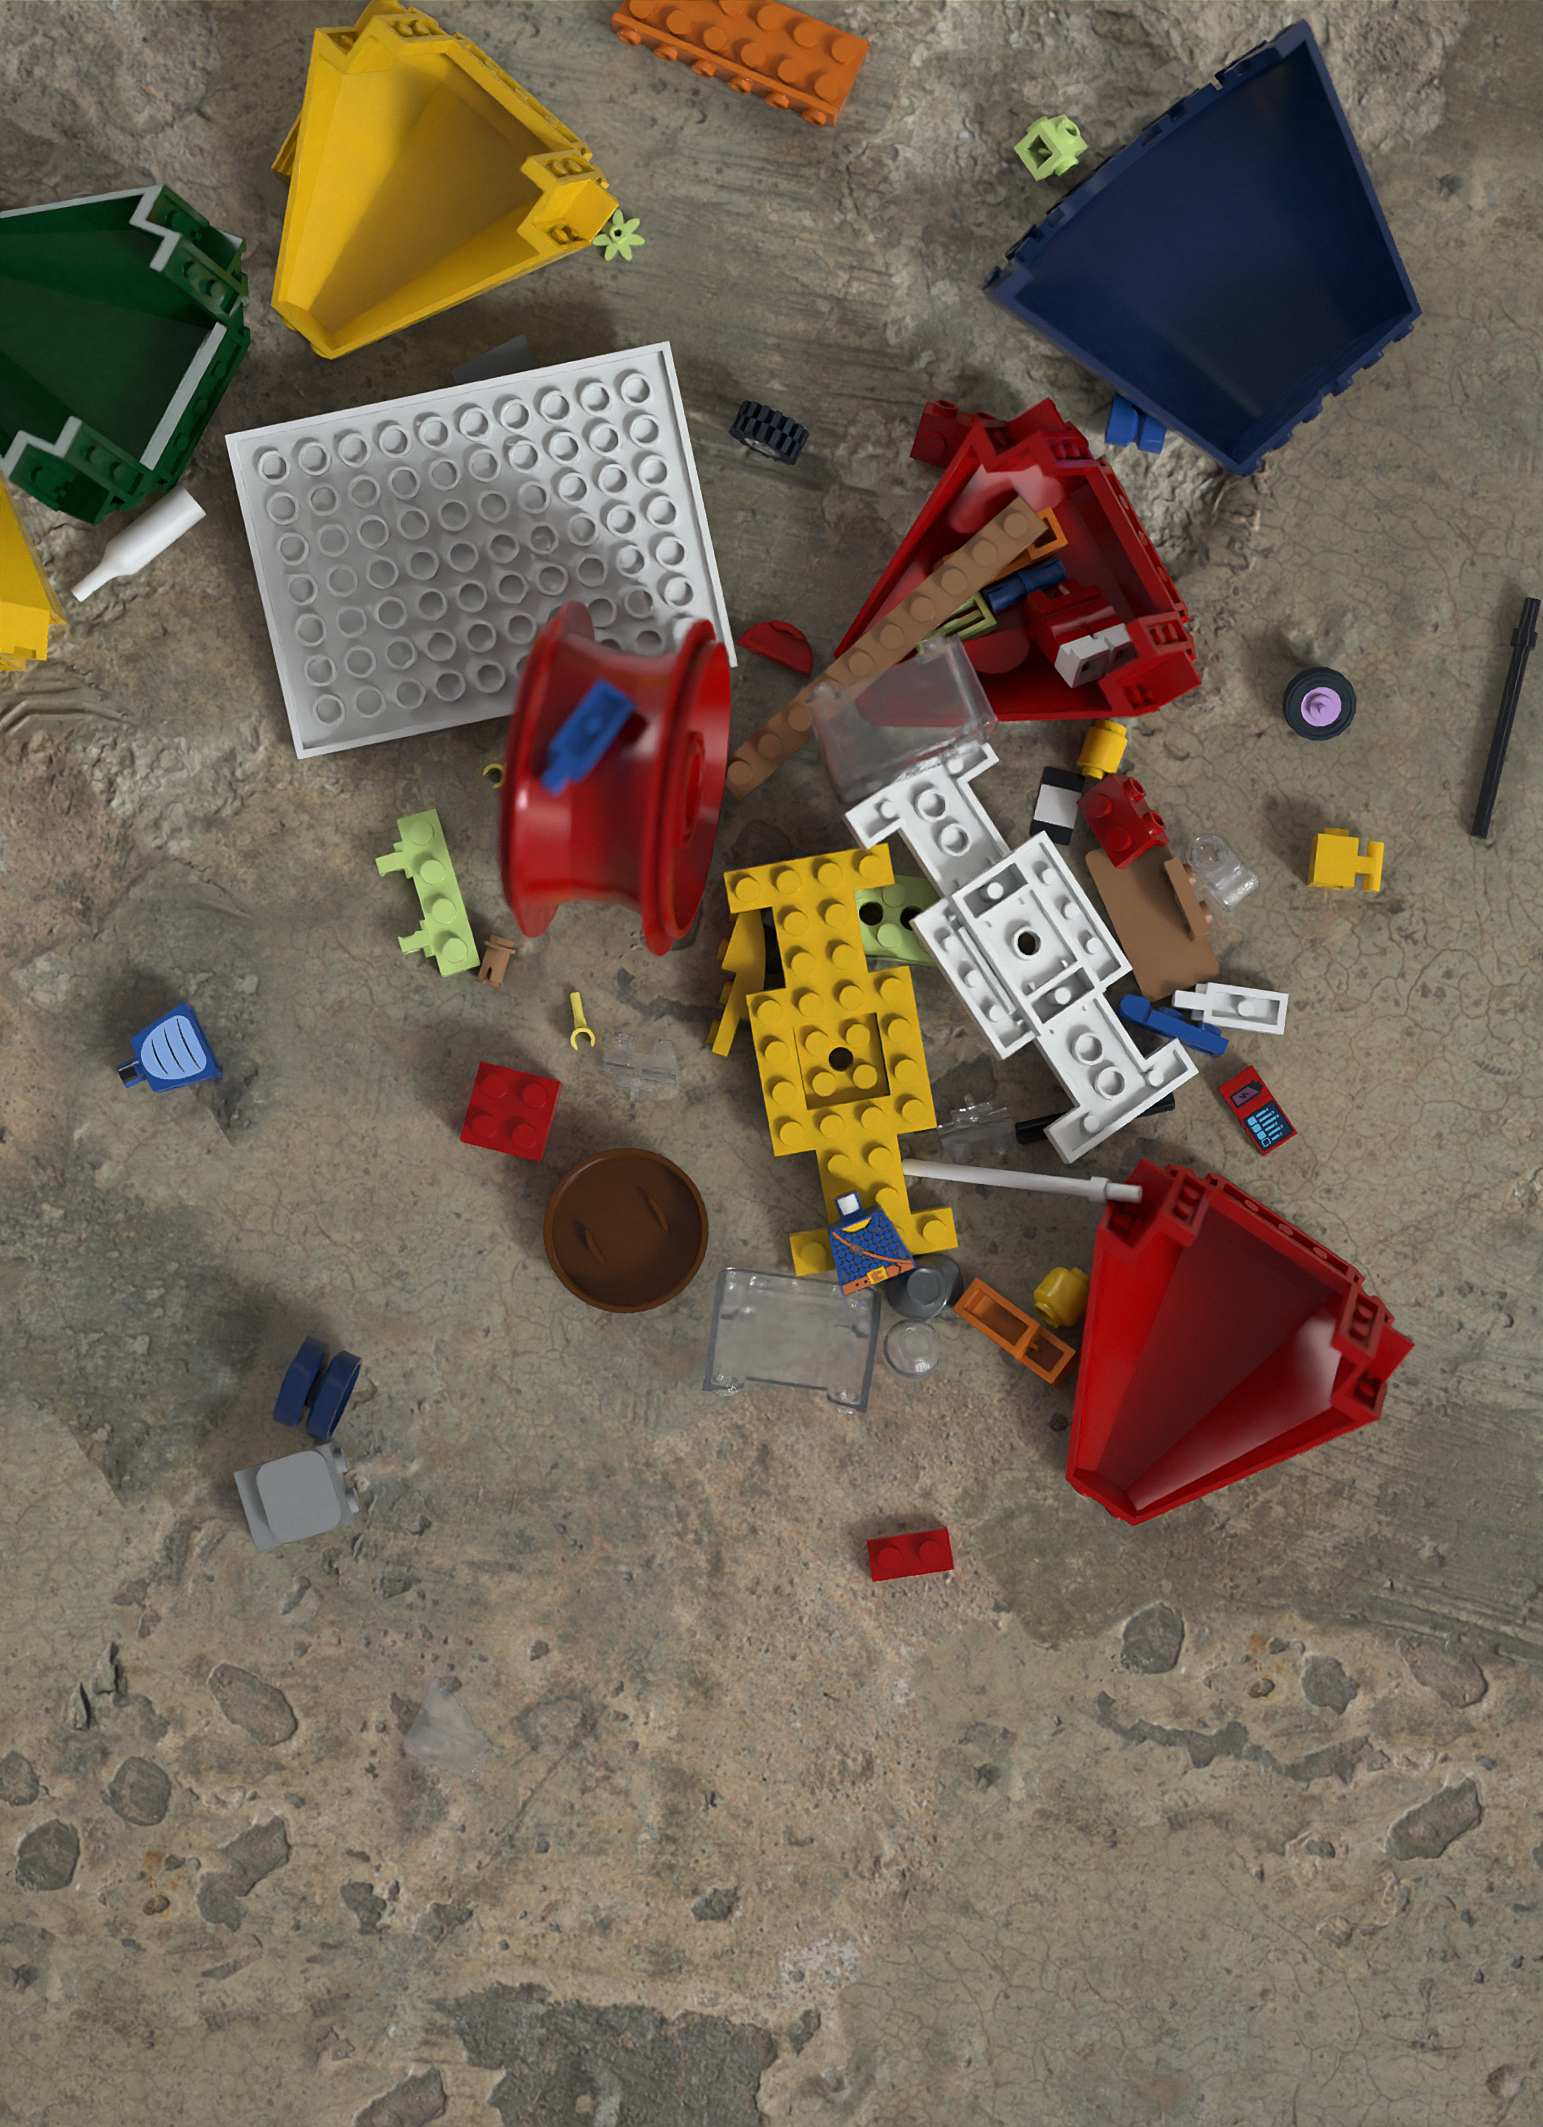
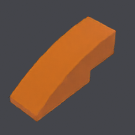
[952,1277,1081,1389]

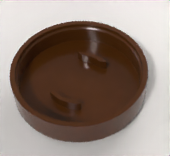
[543,1148,709,1313]

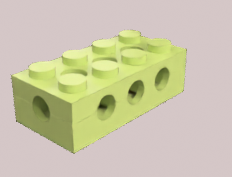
[854,874,990,967]

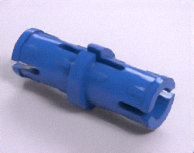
[982,556,1067,614]

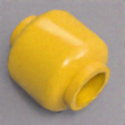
[1033,1267,1091,1328]

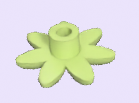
[592,210,645,261]

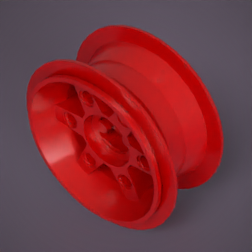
[498,601,731,957]

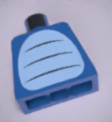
[117,1002,223,1093]

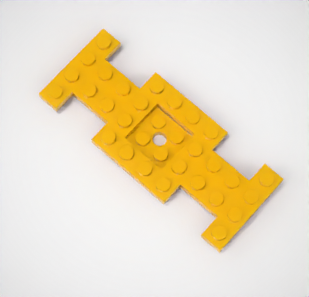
[723,842,958,1277]

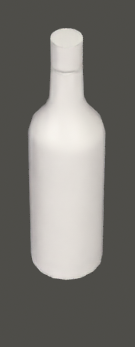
[70,483,207,602]

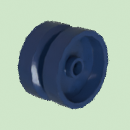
[273,1336,363,1442]

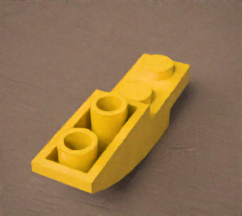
[707,909,766,1059]

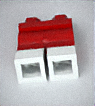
[1023,578,1139,688]

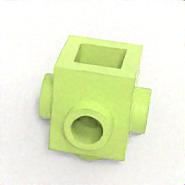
[1014,114,1088,181]

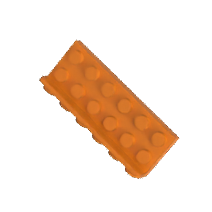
[611,0,870,128]

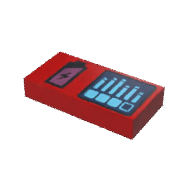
[1217,1065,1298,1156]

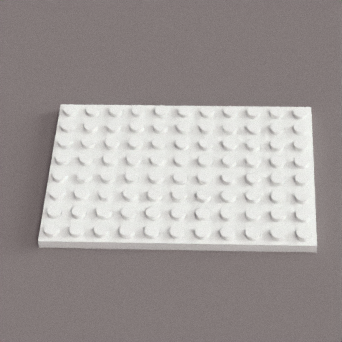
[225,341,738,760]

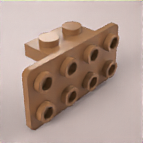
[1085,845,1220,1003]

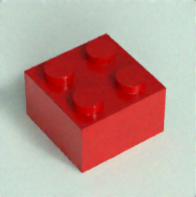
[460,1061,563,1163]

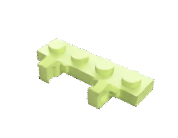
[375,808,482,977]

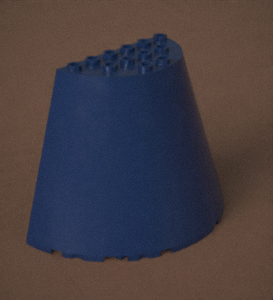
[981,18,1422,478]

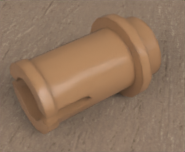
[476,934,516,988]

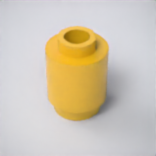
[1076,718,1128,782]

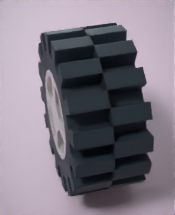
[729,400,810,465]

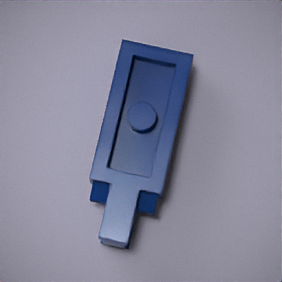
[541,679,637,797]

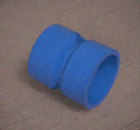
[1104,391,1167,455]

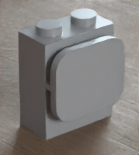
[233,1441,361,1553]

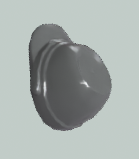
[885,1254,964,1322]

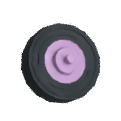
[1282,667,1357,741]

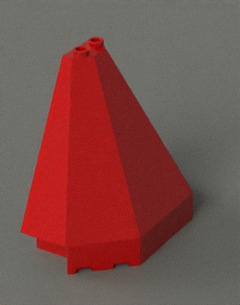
[834,397,1202,726]
[1065,1158,1415,1527]

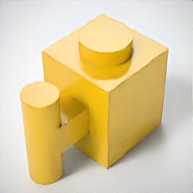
[1307,828,1385,892]

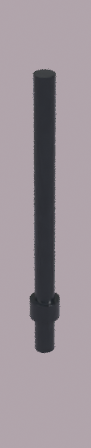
[1470,598,1541,839]

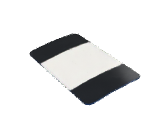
[1030,767,1085,846]

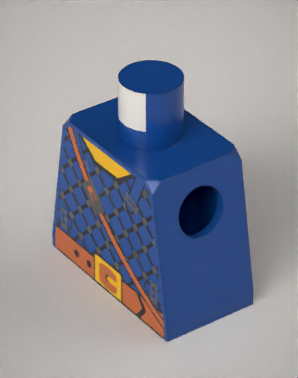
[827,1190,917,1297]

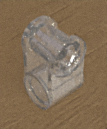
[1185,834,1260,913]

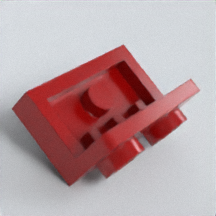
[909,400,997,469]
[1076,773,1170,869]

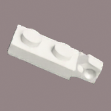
[1170,982,1289,1035]

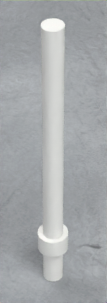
[902,1158,1142,1204]

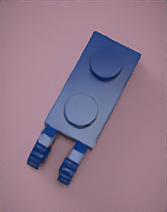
[1116,993,1229,1059]

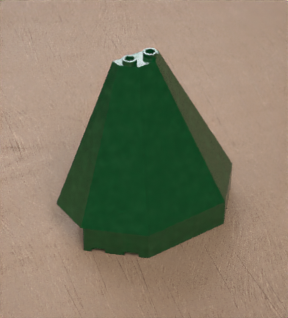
[0,183,251,526]

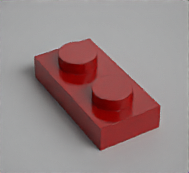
[866,1527,954,1582]

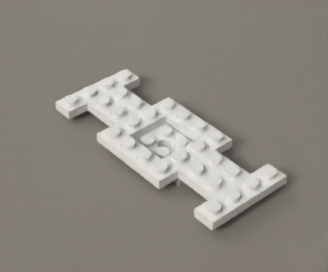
[840,726,1199,1164]

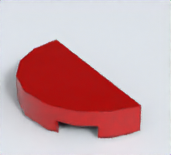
[736,620,814,680]
[951,625,1032,678]

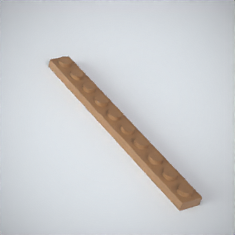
[725,496,1049,802]

